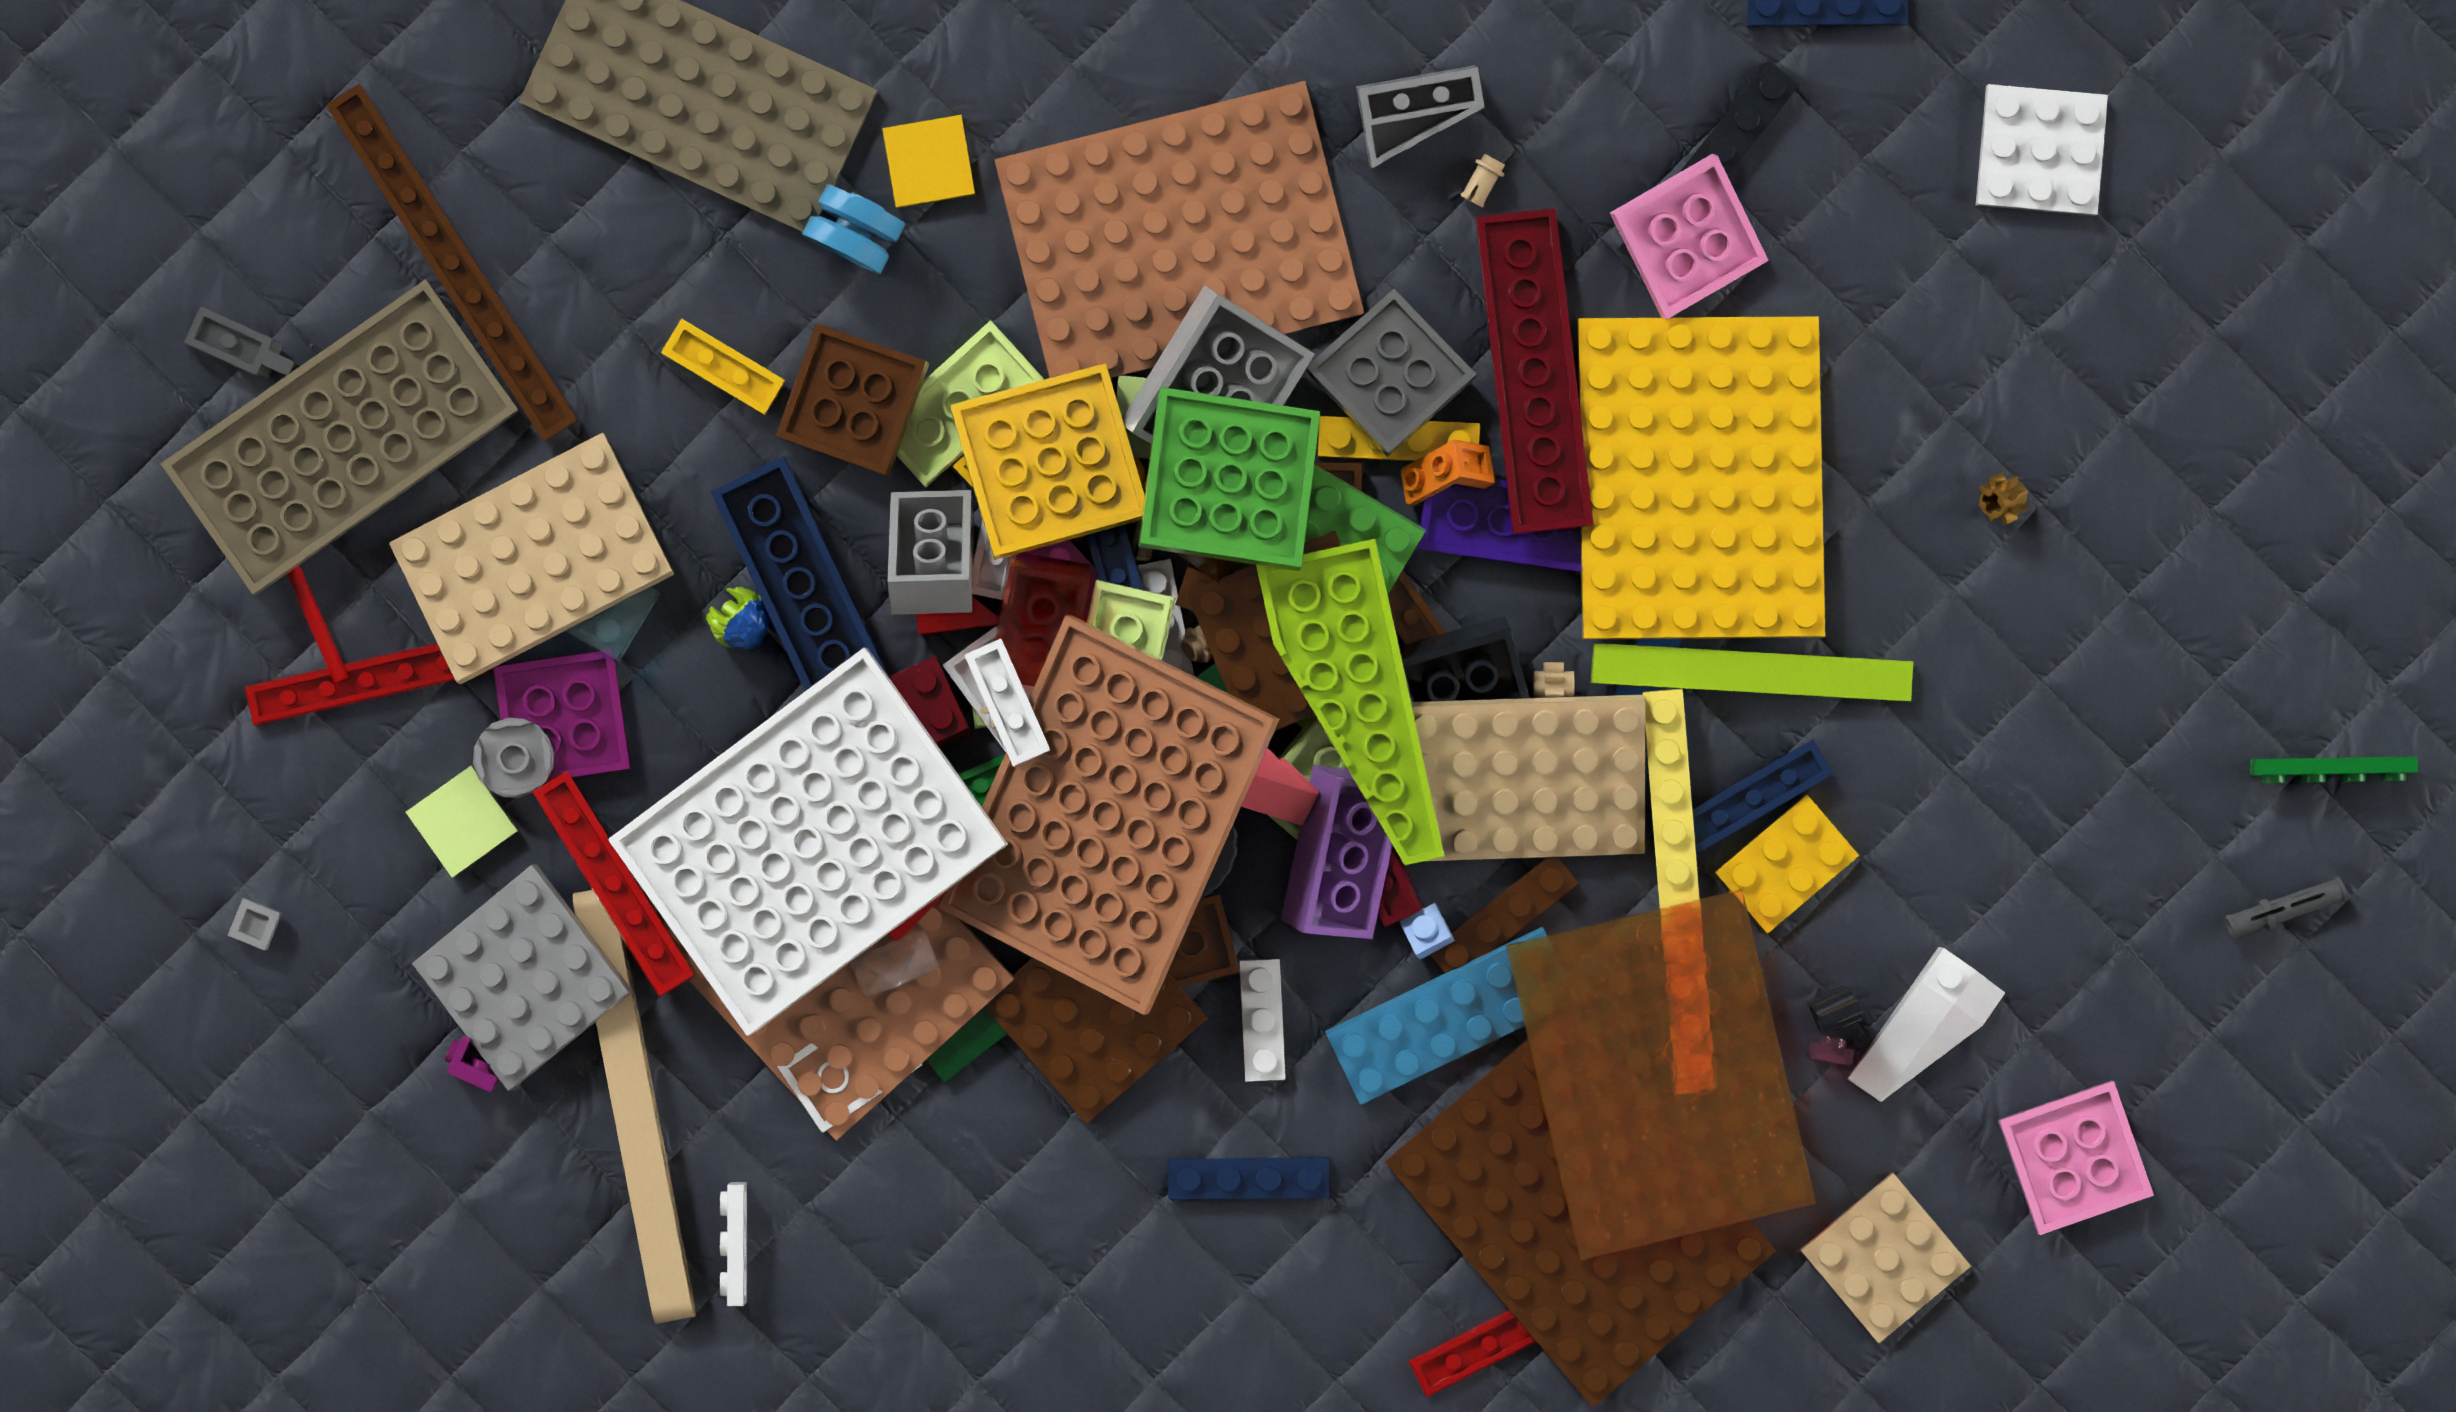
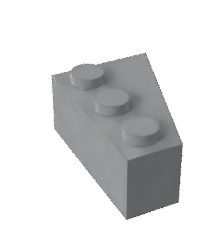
[1356,65,1484,168]

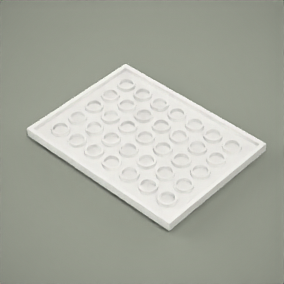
[608,647,1008,1036]

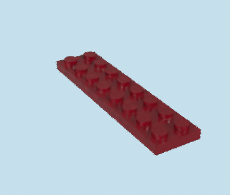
[1475,208,1594,536]

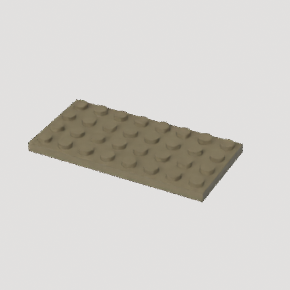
[519,0,878,233]
[161,279,519,596]

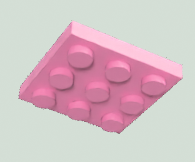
[1610,154,1769,320]
[1998,1080,2154,1235]

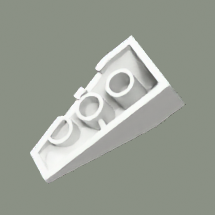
[1847,947,2005,1102]

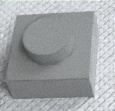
[228,898,282,950]

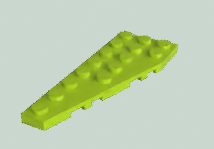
[1256,539,1445,865]

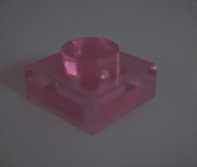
[1808,1036,1855,1066]

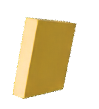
[882,115,975,209]

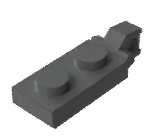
[184,306,299,379]

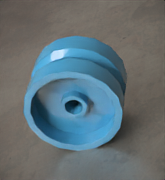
[802,184,906,275]

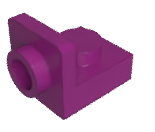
[445,1035,500,1092]

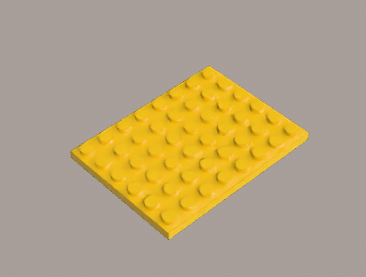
[1577,317,1825,640]

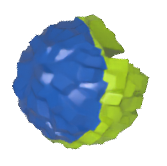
[706,587,771,650]

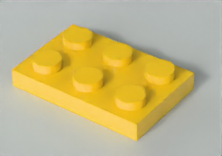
[1714,794,1859,934]

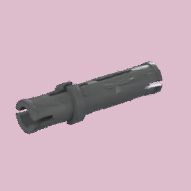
[2224,877,2348,940]

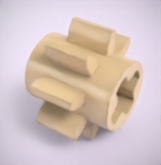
[1533,662,1574,698]

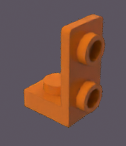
[1401,439,1495,506]

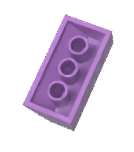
[1281,765,1392,939]

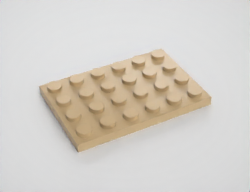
[389,433,674,685]
[1411,695,1645,861]

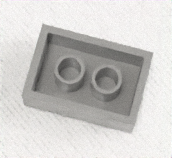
[888,490,974,615]

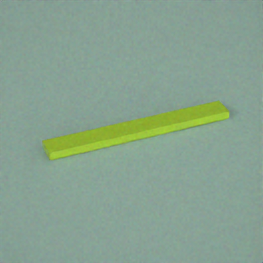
[1590,643,1913,701]

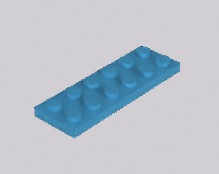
[1325,927,1578,1105]

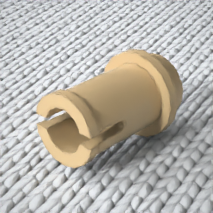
[1460,154,1505,208]

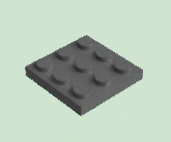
[1305,289,1476,457]

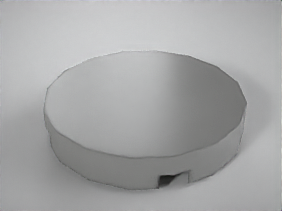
[473,718,554,798]

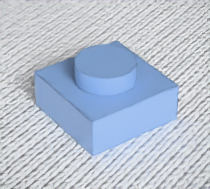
[1399,903,1455,959]

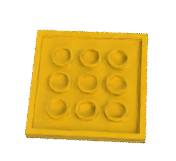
[950,363,1145,560]

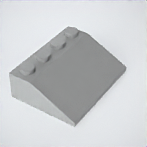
[1122,285,1315,444]

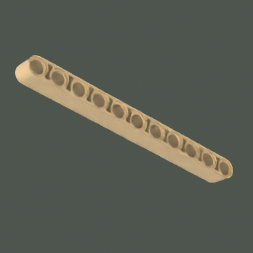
[573,890,696,1324]

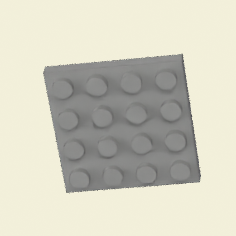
[412,864,633,1091]

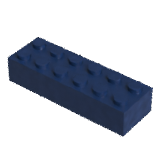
[710,457,890,691]

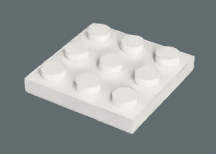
[1976,84,2108,216]

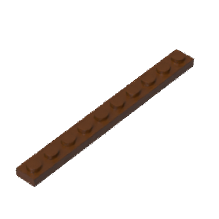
[326,83,579,442]

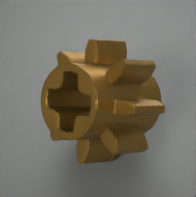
[1978,472,2029,525]

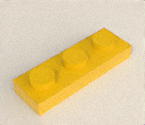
[661,318,786,415]

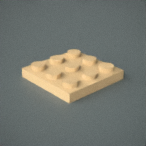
[1800,1173,1971,1343]

